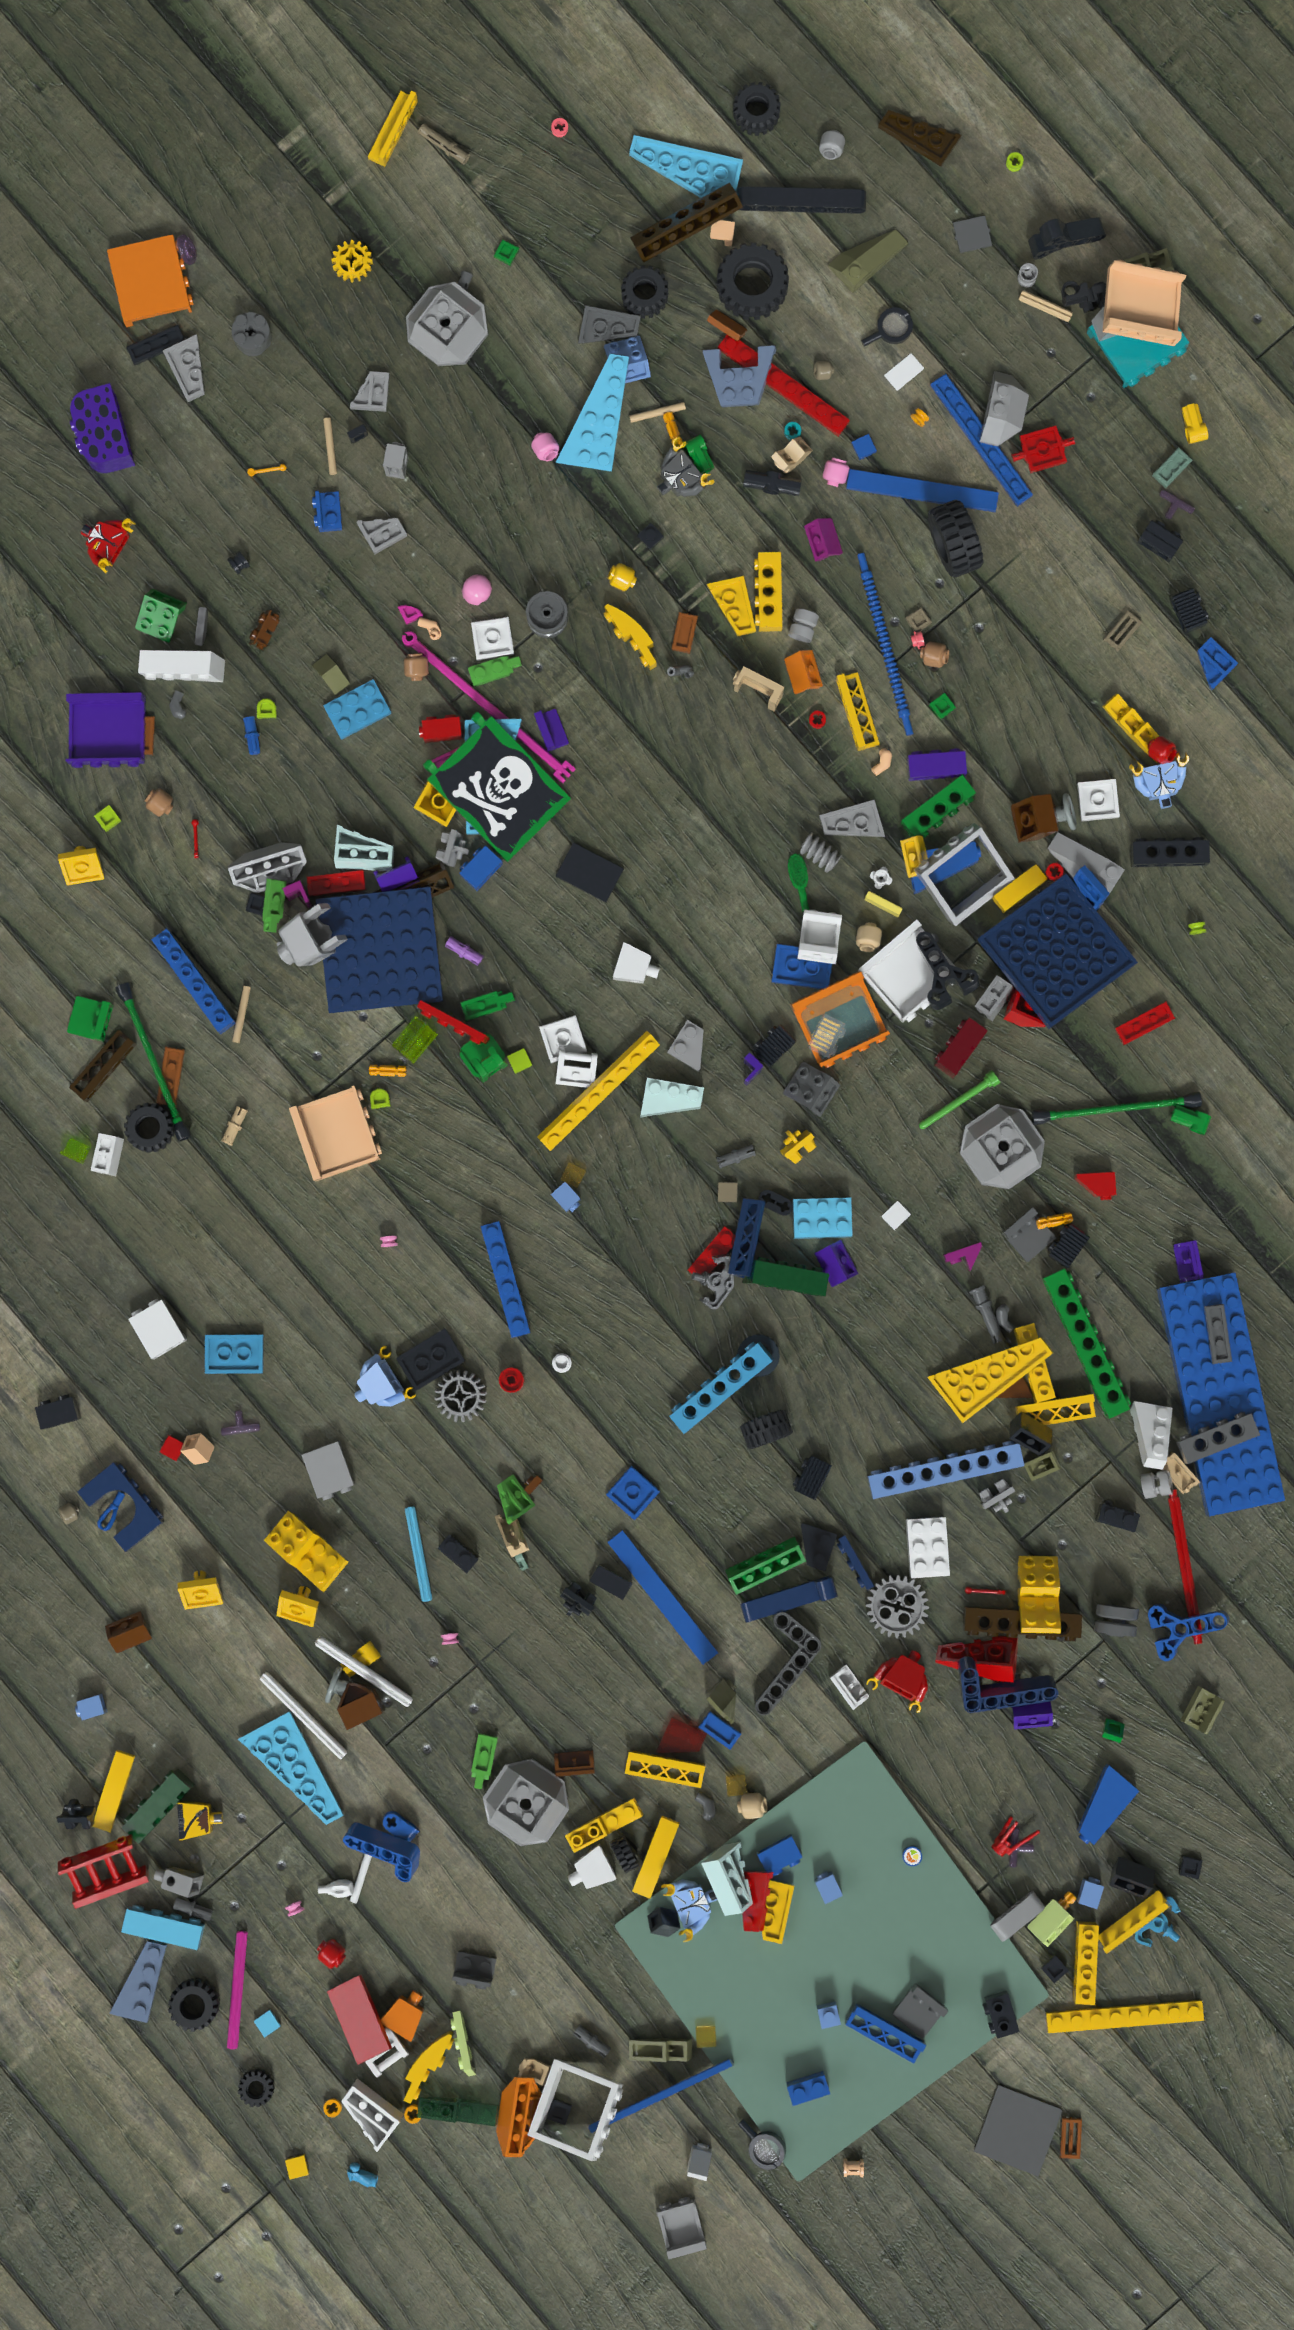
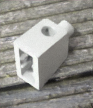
[613,942,660,983]
[567,1843,617,1889]

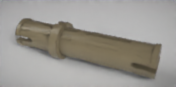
[418,123,470,165]

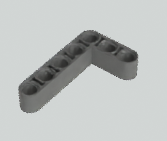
[755,1611,821,1715]

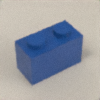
[459,846,503,891]
[757,1834,803,1876]
[786,2071,830,2106]

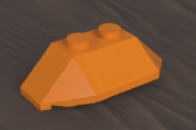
[496,2077,542,2157]

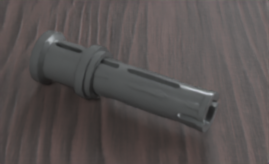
[969,1285,1005,1344]

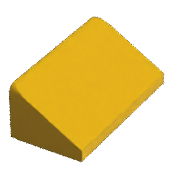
[900,836,928,878]

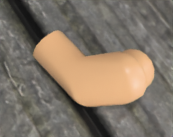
[418,617,441,640]
[871,748,892,776]

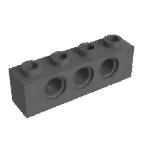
[1176,1411,1260,1464]

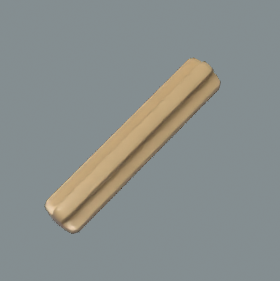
[1019,290,1073,322]

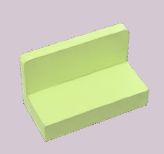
[1027,1899,1074,1947]

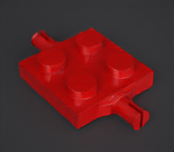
[1011,426,1075,473]

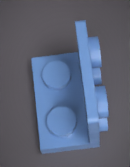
[604,336,651,383]

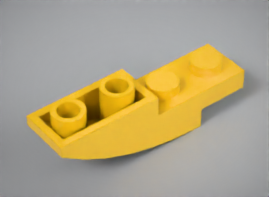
[603,604,657,670]
[565,1797,644,1853]
[403,2031,454,2104]

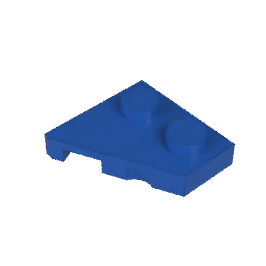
[1197,637,1238,690]
[1073,865,1110,911]

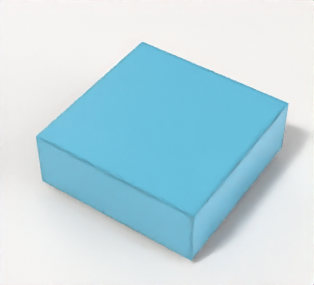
[254,2009,281,2038]

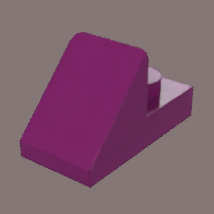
[943,1242,982,1271]

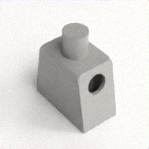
[154,1867,204,1898]

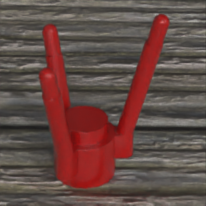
[991,1816,1040,1857]

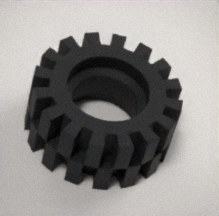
[610,1835,640,1873]
[238,2069,275,2107]

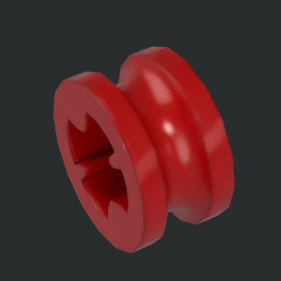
[809,711,826,729]
[1045,863,1064,881]

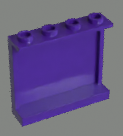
[66,692,146,768]

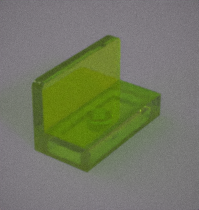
[392,1017,438,1064]

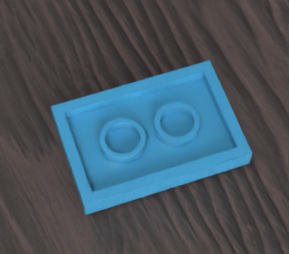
[323,679,392,740]
[205,1335,264,1374]

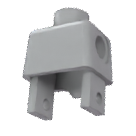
[277,903,348,966]

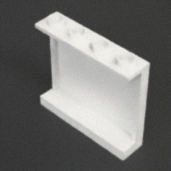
[858,920,954,1023]

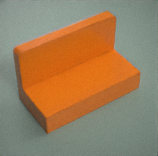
[784,650,823,694]

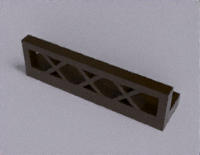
[373,861,454,898]
[69,1030,137,1102]

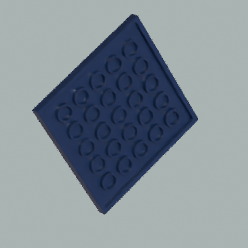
[977,874,1138,1029]
[316,887,443,1013]

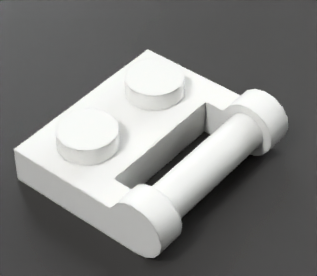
[555,1049,598,1088]
[365,2027,409,2077]

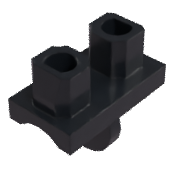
[560,1582,596,1617]
[56,1799,97,1829]

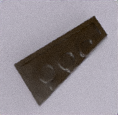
[878,110,962,166]

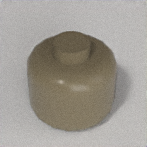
[813,361,834,380]
[58,1503,79,1524]

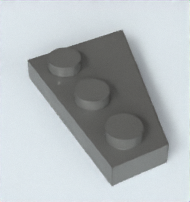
[578,306,641,344]

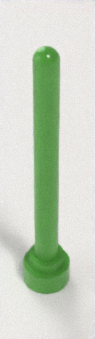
[919,1070,1000,1129]

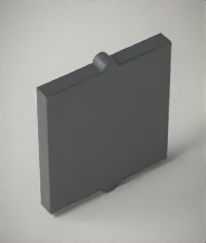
[953,216,992,253]

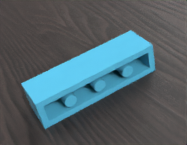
[121,1905,205,1950]

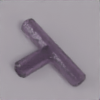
[1159,490,1195,519]
[221,1410,260,1436]
[1009,1828,1034,1868]

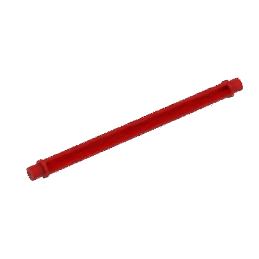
[1168,1489,1203,1644]

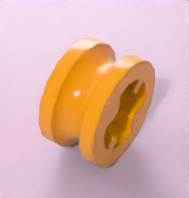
[910,408,929,427]
[323,2098,342,2118]
[404,2104,422,2124]

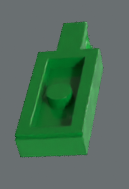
[461,991,515,1021]

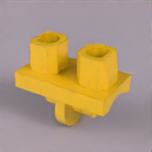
[780,1129,817,1164]

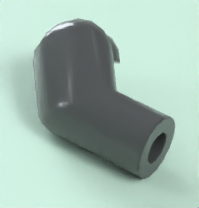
[667,665,694,679]
[996,1304,1015,1333]
[694,1791,716,1821]

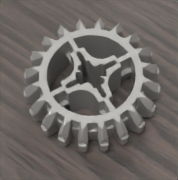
[435,1370,487,1422]

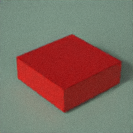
[160,1435,183,1461]

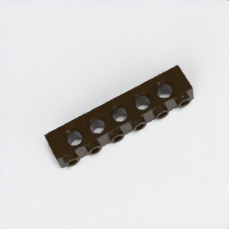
[630,182,743,263]
[963,1607,1082,1641]

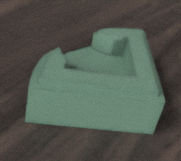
[514,1553,529,1571]

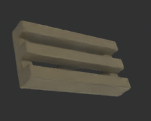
[1103,611,1142,652]

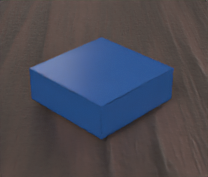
[851,434,877,460]

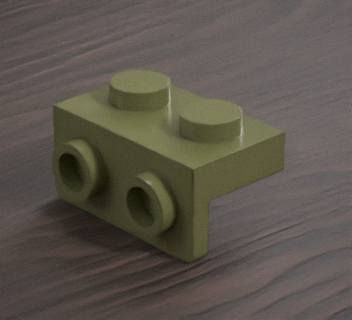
[1180,1686,1225,1735]

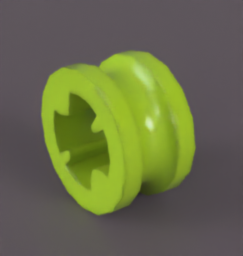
[1006,152,1024,172]
[1188,922,1207,935]

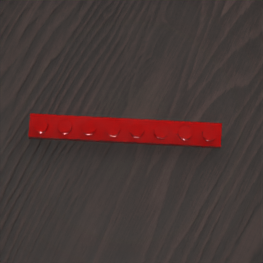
[717,335,850,437]

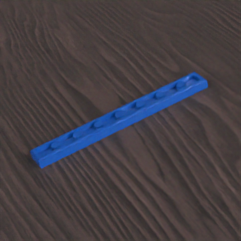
[930,374,1033,507]
[846,469,999,512]
[607,1530,718,1665]
[588,2059,734,2133]

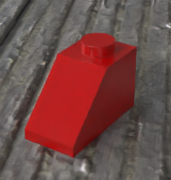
[1074,1172,1117,1200]

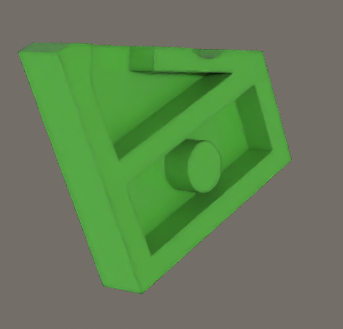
[497,1474,535,1525]

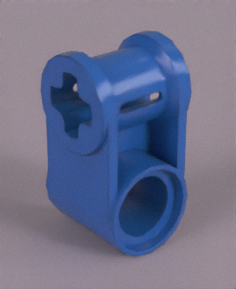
[383,1811,420,1842]

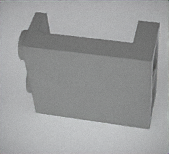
[302,1441,355,1501]
[656,2197,707,2259]

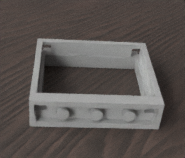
[914,823,1015,926]

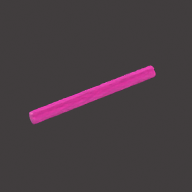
[227,1931,248,2049]

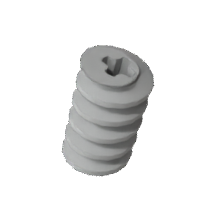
[800,832,842,873]

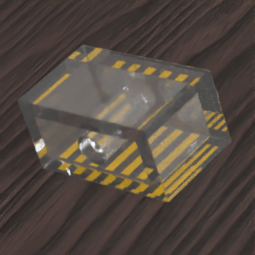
[806,1013,846,1058]

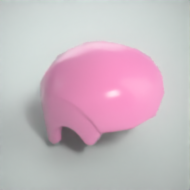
[462,574,492,605]

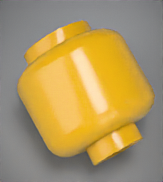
[607,563,637,591]

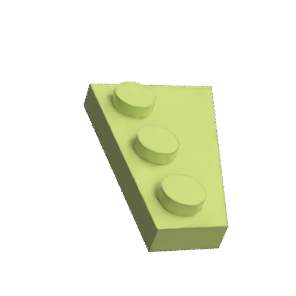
[450,2011,476,2076]

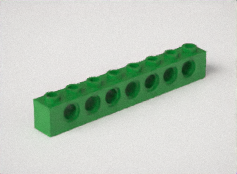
[1042,1269,1131,1419]

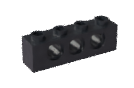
[1130,837,1210,867]

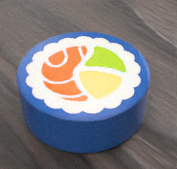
[902,1846,922,1866]

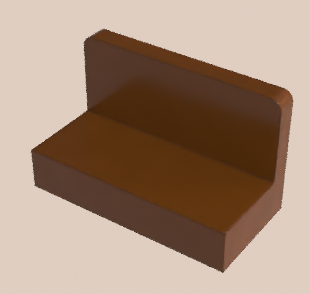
[105,1611,152,1653]

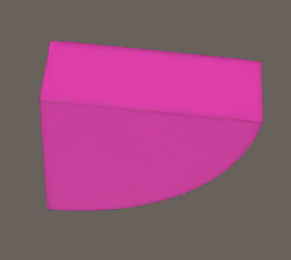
[398,605,423,625]

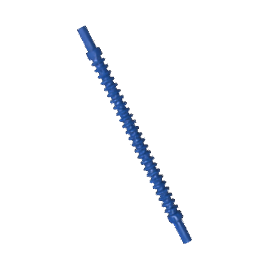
[857,553,914,736]

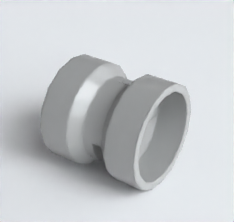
[1017,263,1038,288]

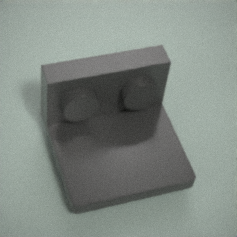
[783,1062,840,1117]
[1002,1208,1056,1262]
[452,1951,497,1989]
[892,1983,948,2039]

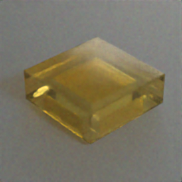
[560,1163,586,1188]
[725,1774,747,1797]
[696,2026,716,2048]

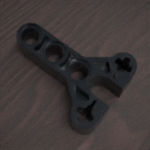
[1028,217,1106,260]
[916,931,979,1010]

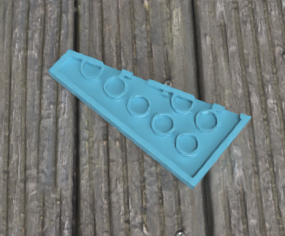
[556,354,629,472]
[238,1711,344,1825]

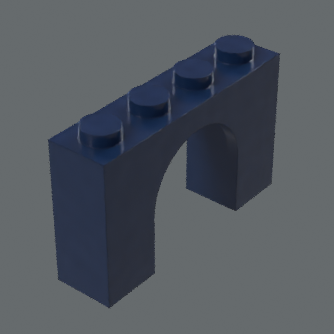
[77,1462,164,1552]

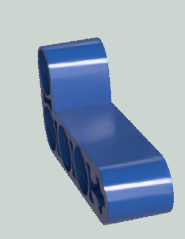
[343,1822,420,1882]

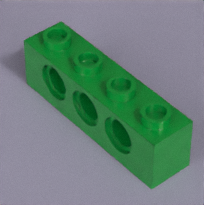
[900,775,976,839]
[725,1537,806,1595]

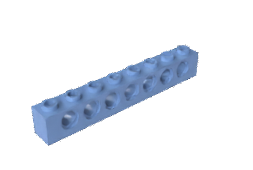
[867,1440,1024,1499]

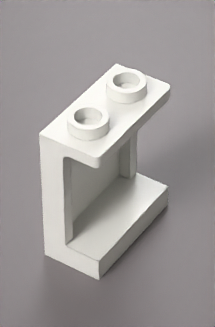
[797,910,842,964]
[128,1299,187,1359]

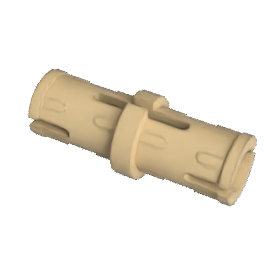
[221,1106,248,1146]

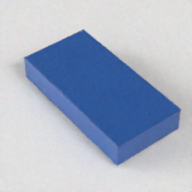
[699,1711,741,1750]

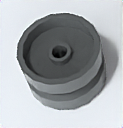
[526,591,568,638]
[1094,1604,1139,1637]

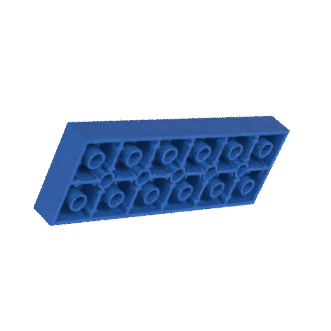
[1157,1273,1285,1516]

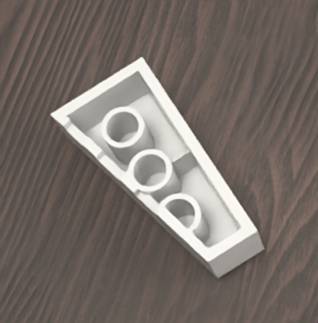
[138,650,225,682]

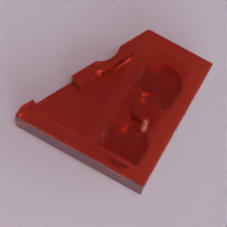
[656,1717,707,1753]

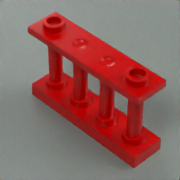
[58,1835,149,1909]

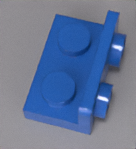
[312,490,342,532]

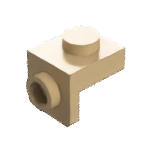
[518,2058,552,2086]

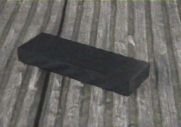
[126,325,185,366]

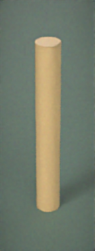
[629,402,686,423]
[323,418,337,475]
[232,986,251,1043]

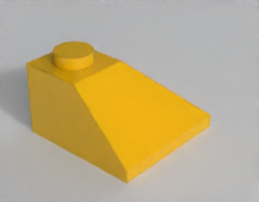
[413,781,456,827]

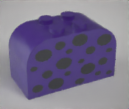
[69,383,135,473]

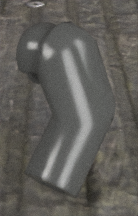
[169,690,186,719]

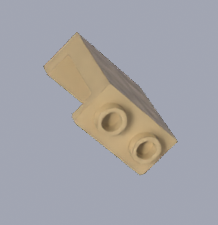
[733,666,784,712]

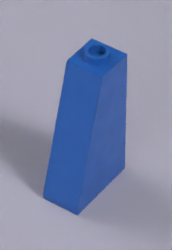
[911,841,981,894]
[1077,1764,1139,1845]

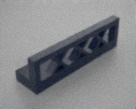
[728,1198,765,1278]

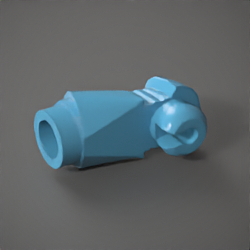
[347,2162,378,2188]

